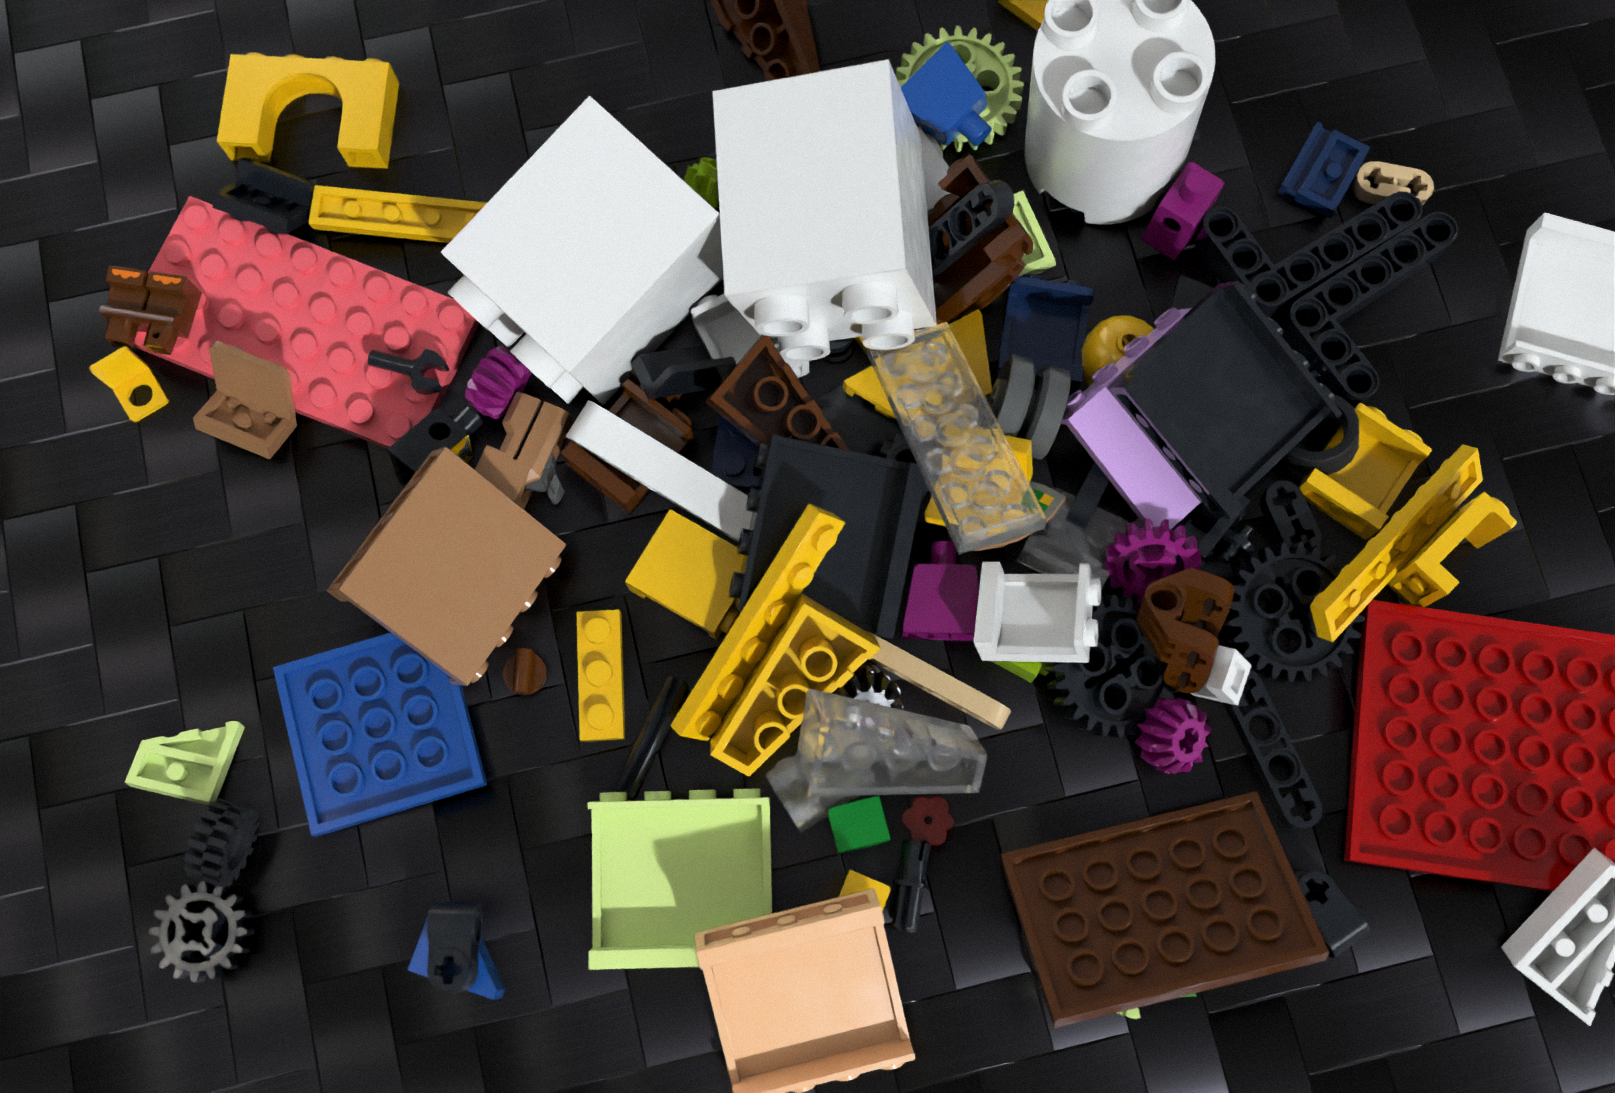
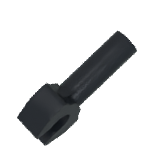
[368,349,449,395]

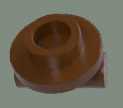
[503,648,547,695]

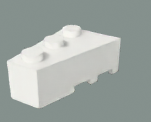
[1501,848,1615,1026]

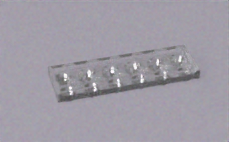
[867,322,1046,554]

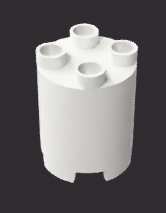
[1024,0,1215,225]

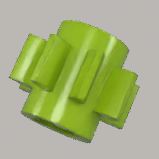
[684,157,719,208]

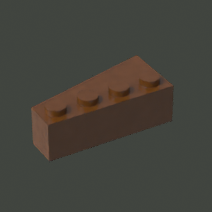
[705,335,850,451]

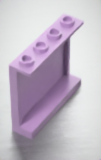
[1061,307,1200,530]

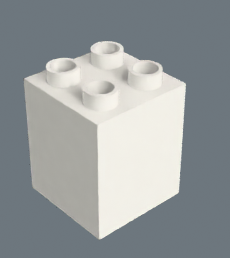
[713,59,937,361]
[441,96,724,405]

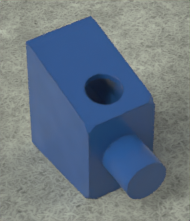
[901,42,992,146]

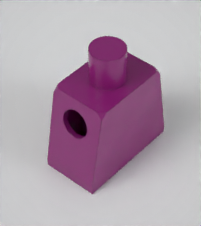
[1141,162,1225,261]
[901,541,979,641]

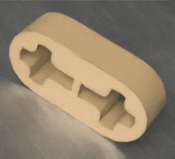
[1351,161,1434,205]

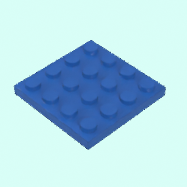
[273,632,487,837]

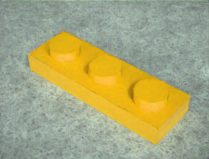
[577,609,625,742]

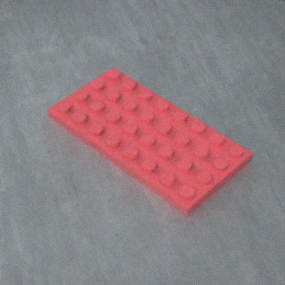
[133,196,480,449]

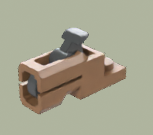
[475,392,574,510]

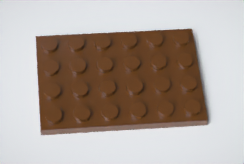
[1000,791,1329,1028]

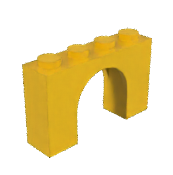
[217,52,399,169]

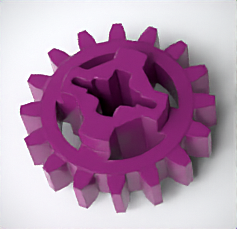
[1105,518,1202,603]

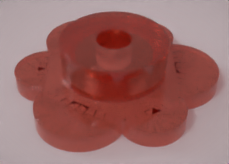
[902,796,954,846]

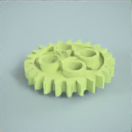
[896,26,1024,152]

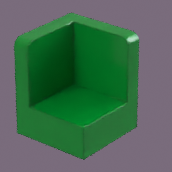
[828,795,890,855]

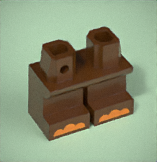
[98,265,202,355]

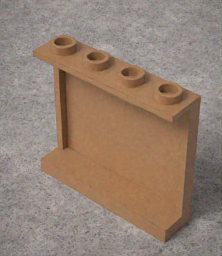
[327,447,567,686]

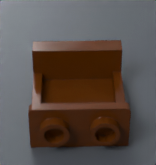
[561,379,694,515]

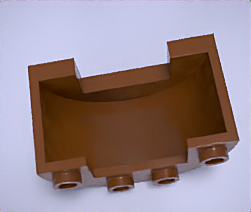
[913,155,1033,343]

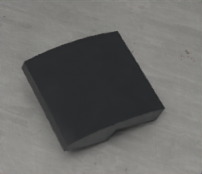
[815,361,917,457]

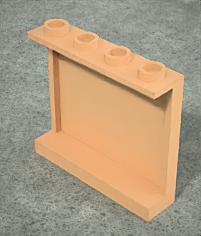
[695,888,916,1093]

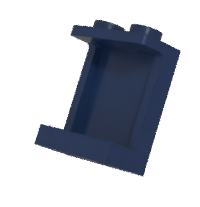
[994,274,1095,395]

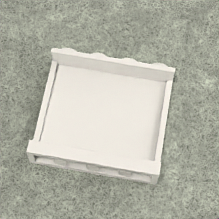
[1498,212,1615,395]

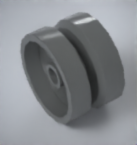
[982,353,1071,460]

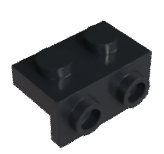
[213,157,315,234]

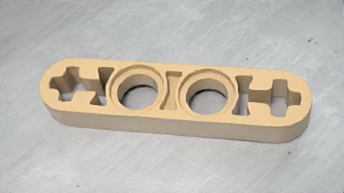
[867,631,1011,730]

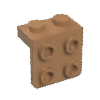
[193,341,297,459]

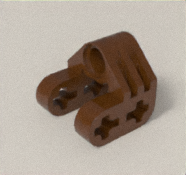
[1136,567,1235,693]

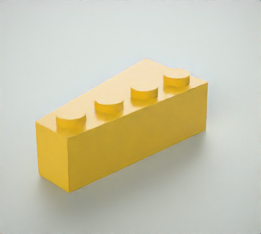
[710,593,881,777]

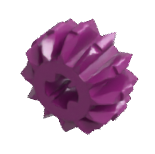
[465,345,532,420]
[1135,698,1212,774]

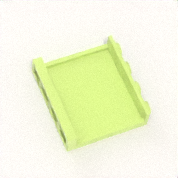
[588,788,773,970]

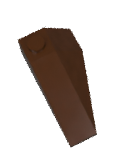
[711,0,820,81]

